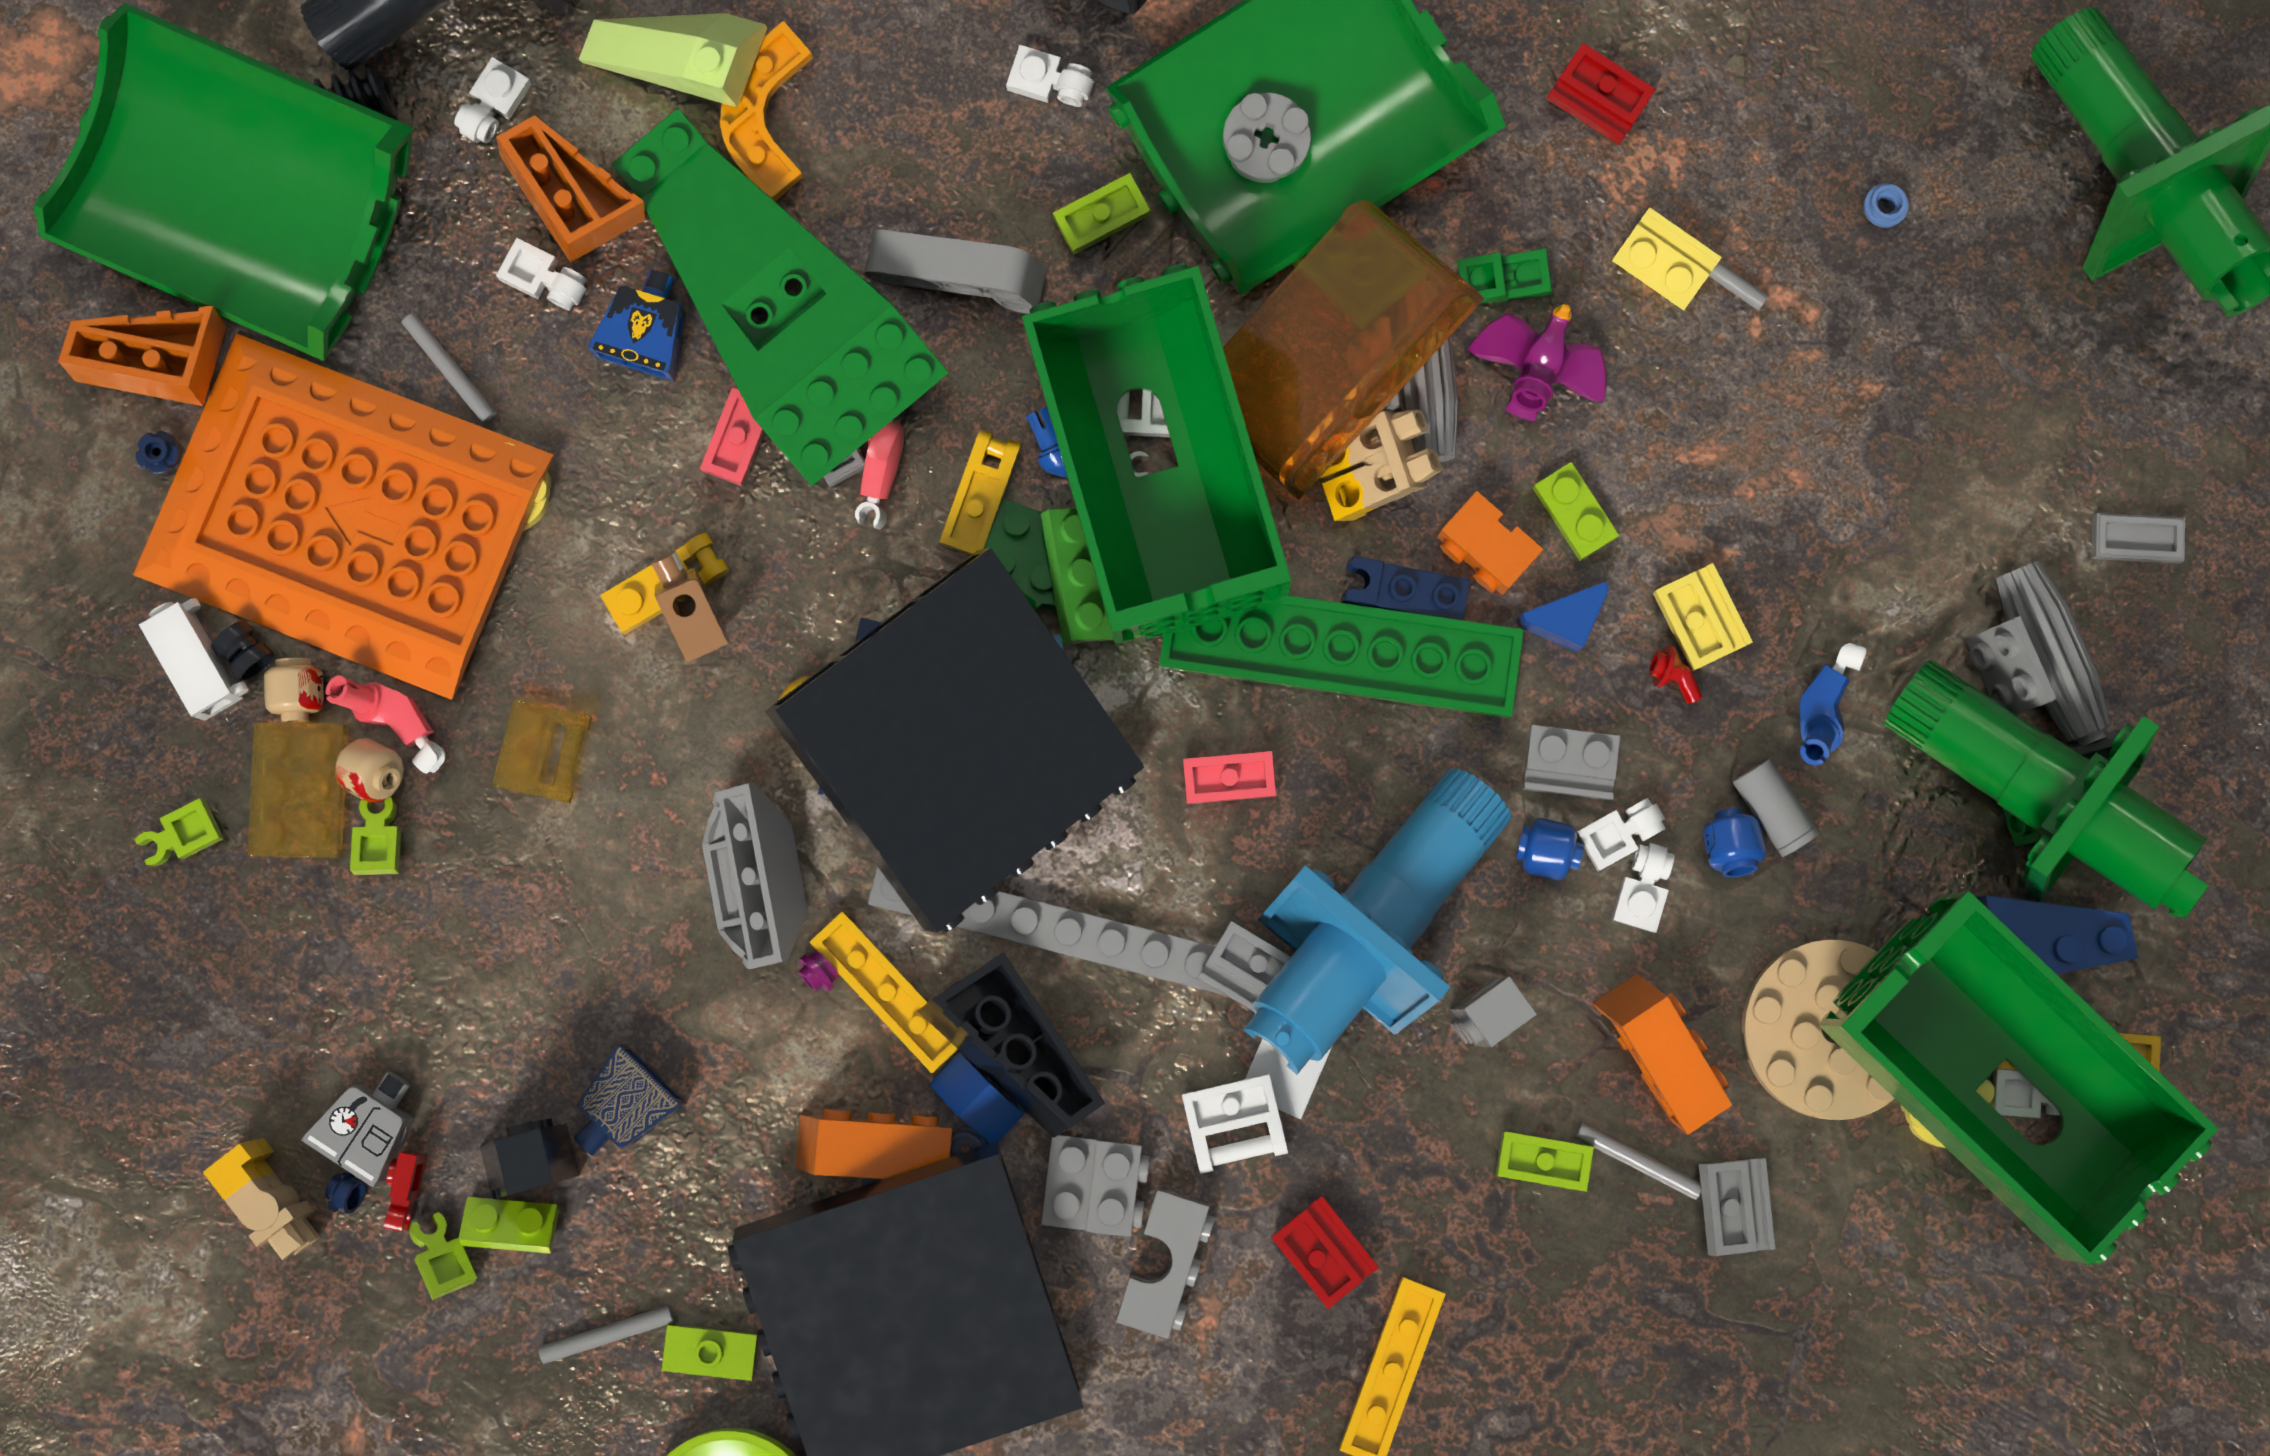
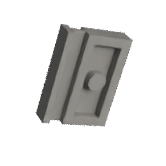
[1522,725,1620,801]
[1197,921,1290,1012]
[1699,1158,1775,1256]

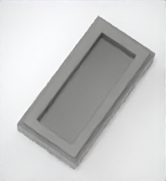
[2091,513,2185,563]

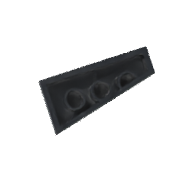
[918,952,1105,1138]

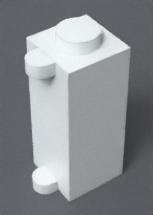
[139,598,249,721]

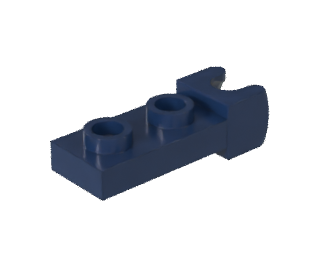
[1341,556,1470,620]

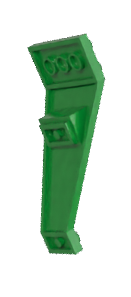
[611,107,949,486]

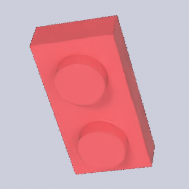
[700,387,765,487]
[1183,751,1276,805]

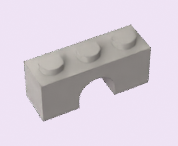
[1450,976,1537,1047]
[1116,1188,1215,1339]

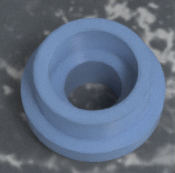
[1863,183,1909,228]

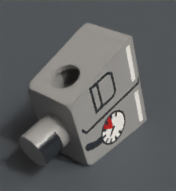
[301,1071,414,1187]

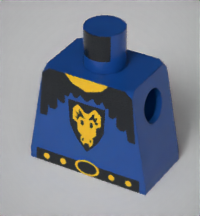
[588,270,686,382]

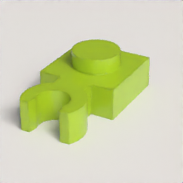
[350,796,401,875]
[135,798,224,866]
[409,1212,477,1301]

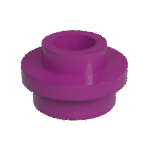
[798,950,839,993]

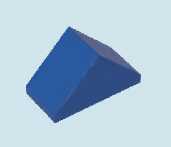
[1517,582,1609,653]
[929,1052,1025,1144]

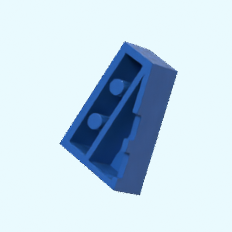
[1976,896,2139,974]

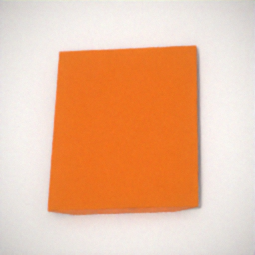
[133,333,554,700]

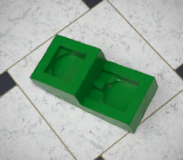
[1457,248,1553,304]

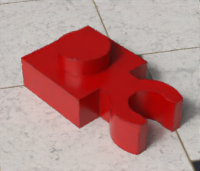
[384,1150,428,1232]

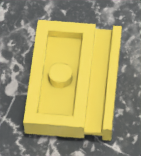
[1612,207,1722,310]
[1653,563,1753,672]

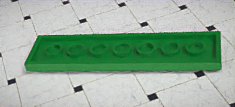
[1159,594,1524,719]

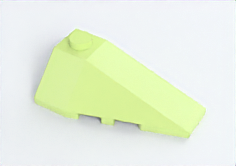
[579,13,767,108]

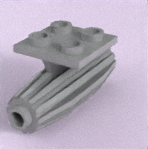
[1348,278,1459,462]
[1965,561,2111,745]

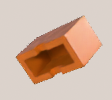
[1437,491,1544,595]

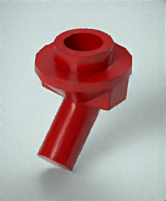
[1649,645,1702,704]

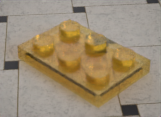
[248,723,348,858]

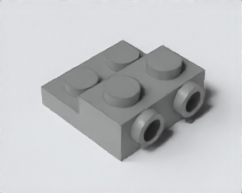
[1041,1135,1150,1237]

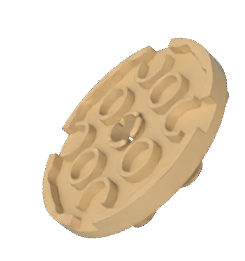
[1742,940,1895,1120]

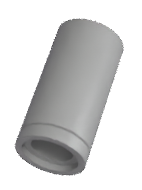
[1732,758,1820,857]

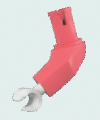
[855,418,904,530]
[325,675,446,773]

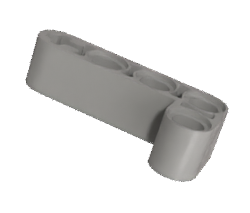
[864,230,1047,314]

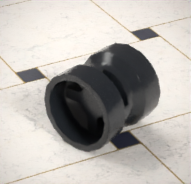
[210,620,275,682]

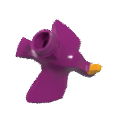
[1468,303,1607,421]

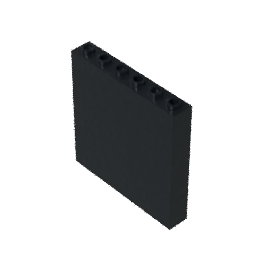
[765,548,1144,933]
[728,1142,1084,1456]

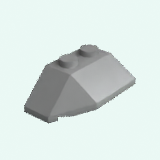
[702,783,808,970]

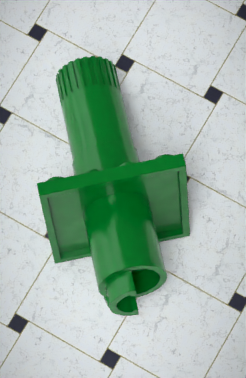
[2031,7,2270,317]
[1884,659,2209,920]

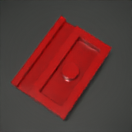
[1547,43,1656,146]
[1270,1195,1379,1309]

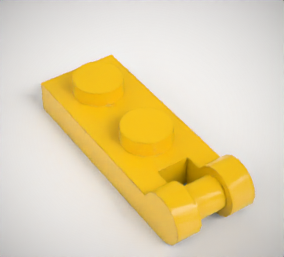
[939,429,1023,555]
[600,532,730,635]

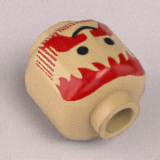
[264,658,324,723]
[335,738,404,803]

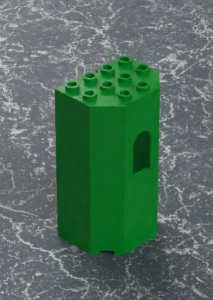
[1022,264,1291,644]
[1819,891,2219,1266]

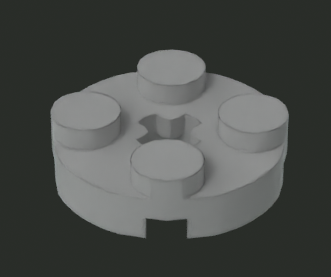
[1222,93,1311,183]

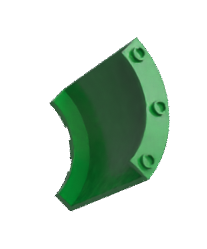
[1105,0,1506,295]
[34,2,413,361]

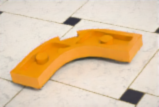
[720,21,813,201]

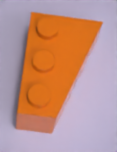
[496,115,645,263]
[58,306,227,406]
[1593,973,1732,1135]
[795,1109,952,1179]

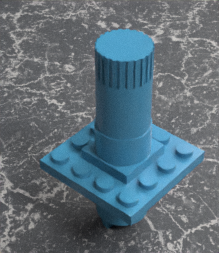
[1243,768,1511,1075]

